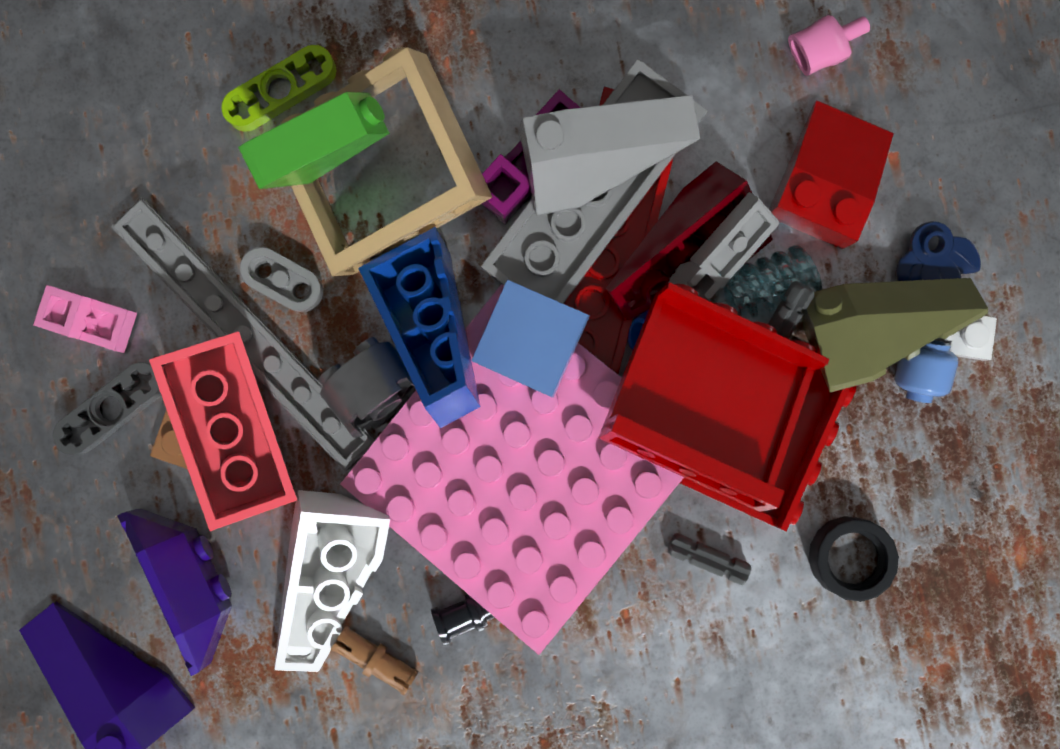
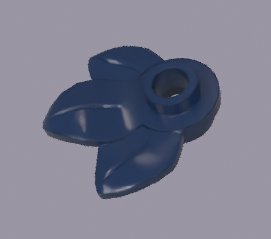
[896,221,981,281]

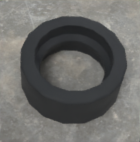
[809,516,899,602]

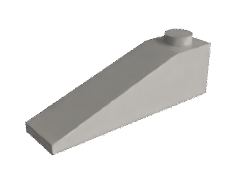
[519,95,700,216]

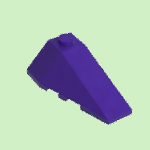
[19,601,195,749]

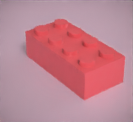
[149,331,297,531]

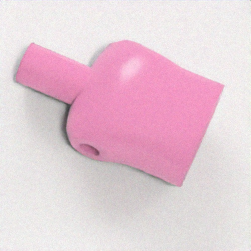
[788,15,870,76]

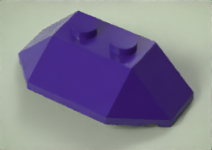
[117,508,232,676]

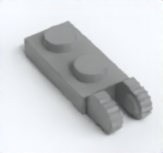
[668,192,779,300]

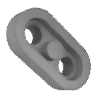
[240,247,323,312]

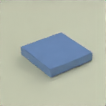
[471,280,590,397]

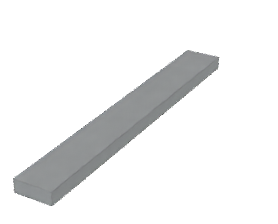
[111,197,376,471]

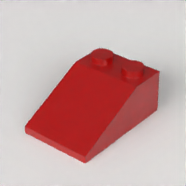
[769,100,894,249]

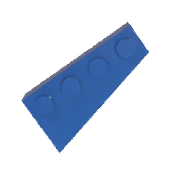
[358,227,481,428]

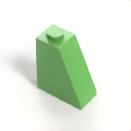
[238,92,390,189]

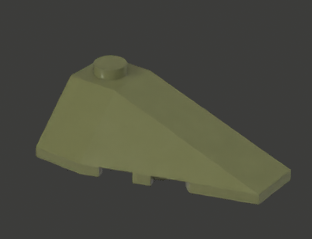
[802,278,988,392]

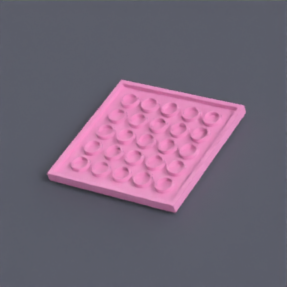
[340,284,684,655]

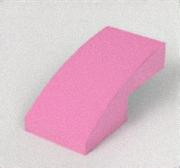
[33,285,137,353]

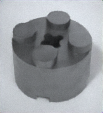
[318,337,414,438]

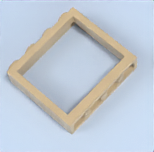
[281,47,492,276]

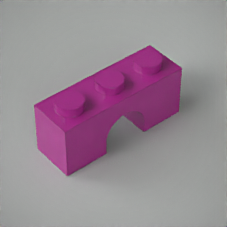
[482,89,581,224]

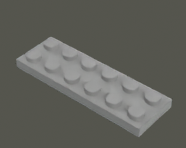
[481,59,708,304]

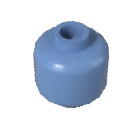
[894,340,959,403]

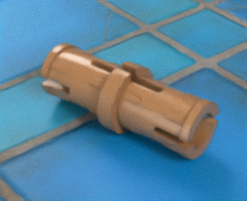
[331,626,419,696]

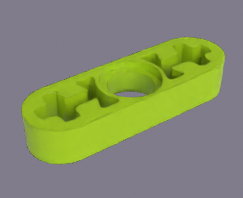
[221,45,336,132]

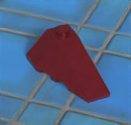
[606,161,773,320]

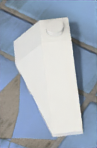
[274,490,390,672]

